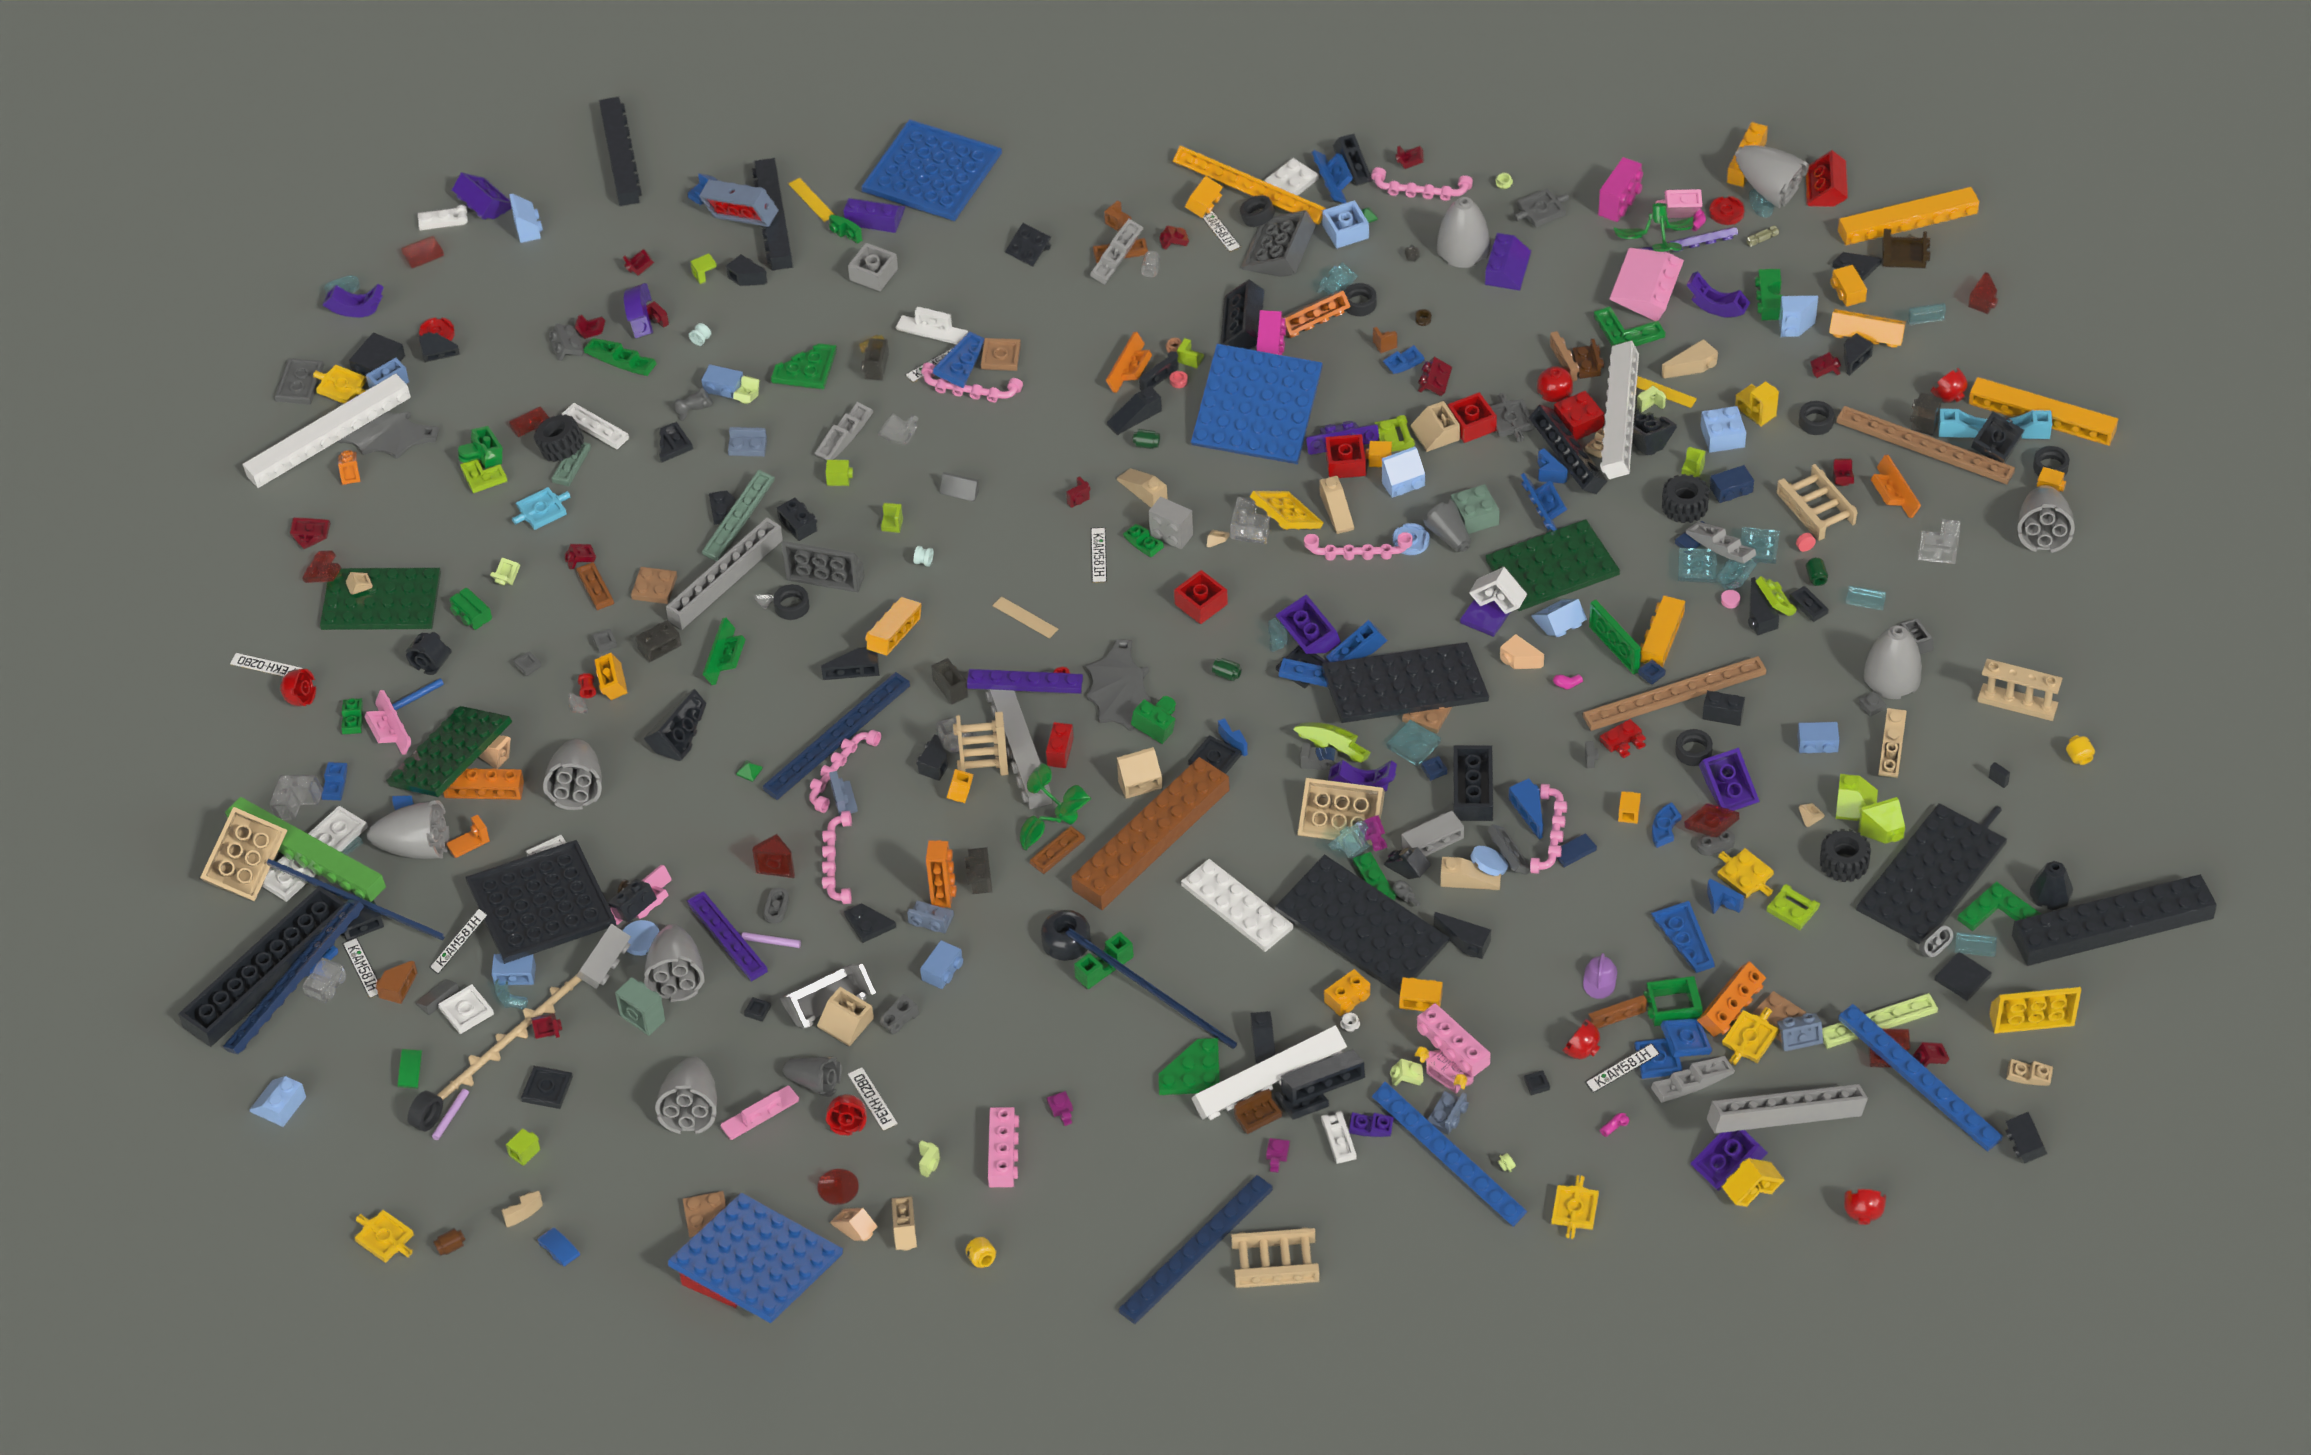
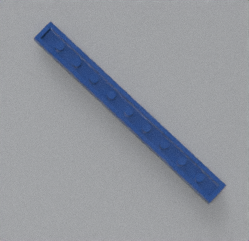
[1838,1004,2003,1152]
[1372,1082,1527,1227]

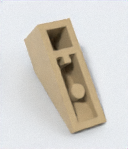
[1662,339,1718,379]
[1117,468,1168,507]
[1320,476,1354,534]
[1441,857,1501,890]
[892,1196,917,1250]

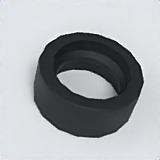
[1240,195,1275,227]
[1344,283,1377,316]
[1799,401,1834,435]
[2033,446,2070,477]
[773,584,810,620]
[1675,729,1713,766]
[408,1090,443,1132]

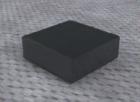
[1989,762,2010,788]
[744,997,771,1022]
[1524,1070,1550,1095]

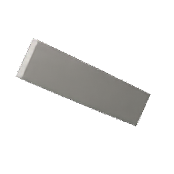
[1090,219,1144,285]
[814,402,873,461]
[1685,522,1756,564]
[1651,1056,1735,1102]

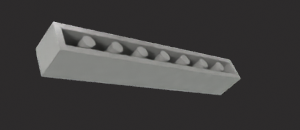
[666,518,783,630]
[985,689,1052,809]
[1707,1084,1868,1133]

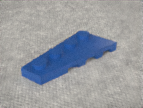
[933,332,985,389]
[1651,901,1715,973]

